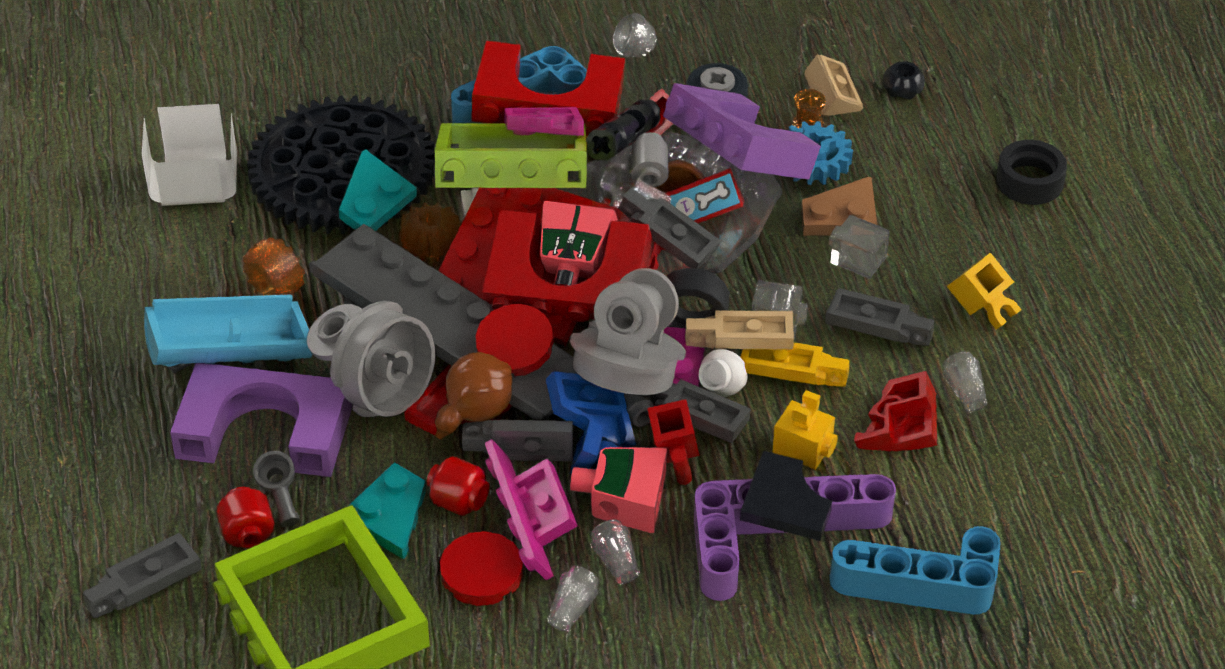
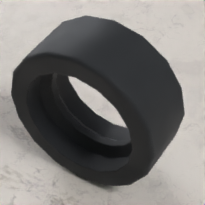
[996,139,1067,205]
[666,268,730,328]

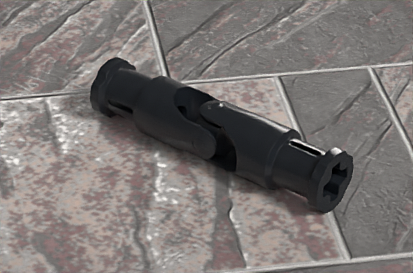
[586,99,661,161]

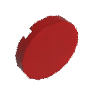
[476,304,554,376]
[440,531,523,606]

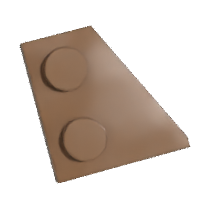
[801,177,877,236]

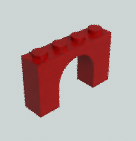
[472,40,625,136]
[482,210,654,322]

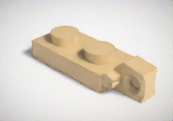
[685,310,794,349]

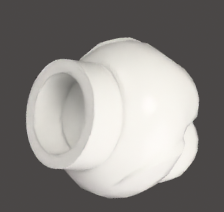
[699,349,748,397]

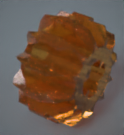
[400,202,462,262]
[242,237,305,296]

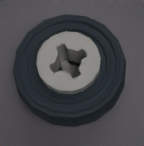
[686,63,748,98]

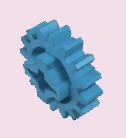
[789,121,853,185]

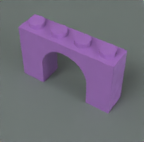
[663,83,821,180]
[170,363,353,477]

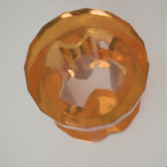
[792,89,826,129]

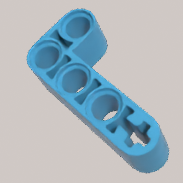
[451,46,587,123]
[830,527,1000,614]

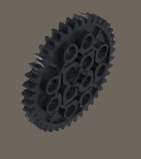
[247,95,435,234]

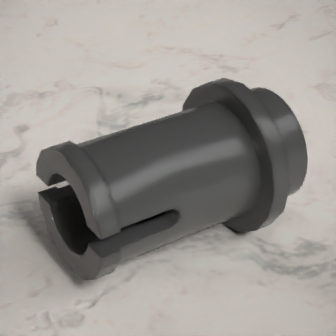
[624,393,654,427]

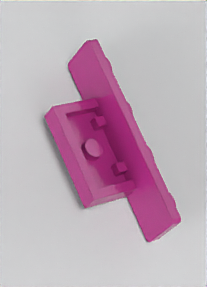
[485,439,578,580]

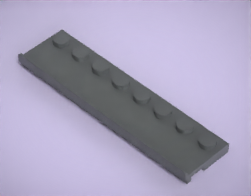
[309,224,578,421]

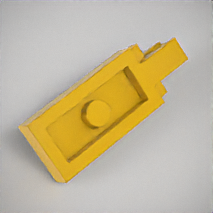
[740,342,850,387]

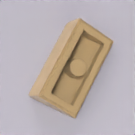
[804,54,864,116]

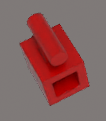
[647,399,700,485]

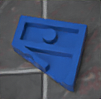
[546,371,636,448]

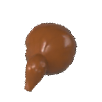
[435,352,512,440]

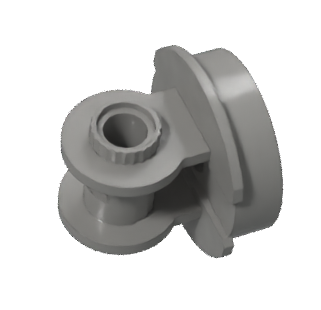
[570,268,686,395]
[307,301,435,417]

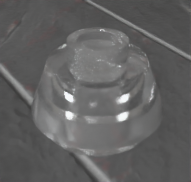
[613,13,657,58]

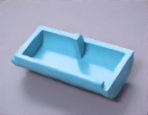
[144,294,313,367]

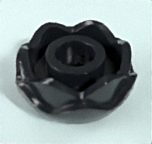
[882,61,925,99]

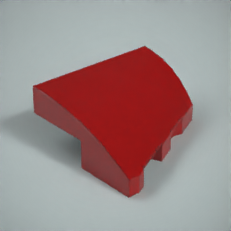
[854,371,937,451]

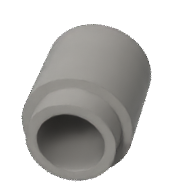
[631,132,668,187]

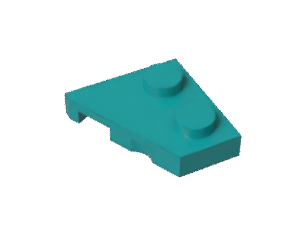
[339,149,417,231]
[347,462,426,559]

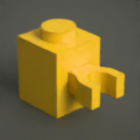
[947,253,1022,329]
[772,390,838,470]

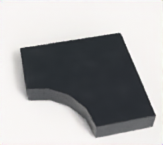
[740,451,832,541]

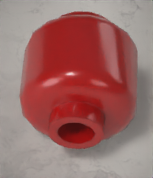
[426,456,490,516]
[216,486,274,549]

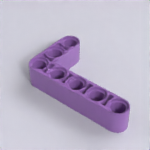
[694,474,896,601]

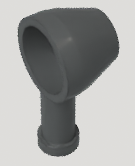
[253,451,300,527]

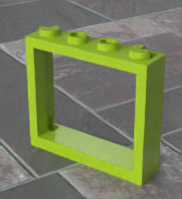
[435,123,587,188]
[212,505,430,669]

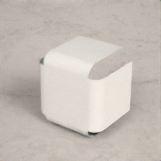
[142,104,237,206]

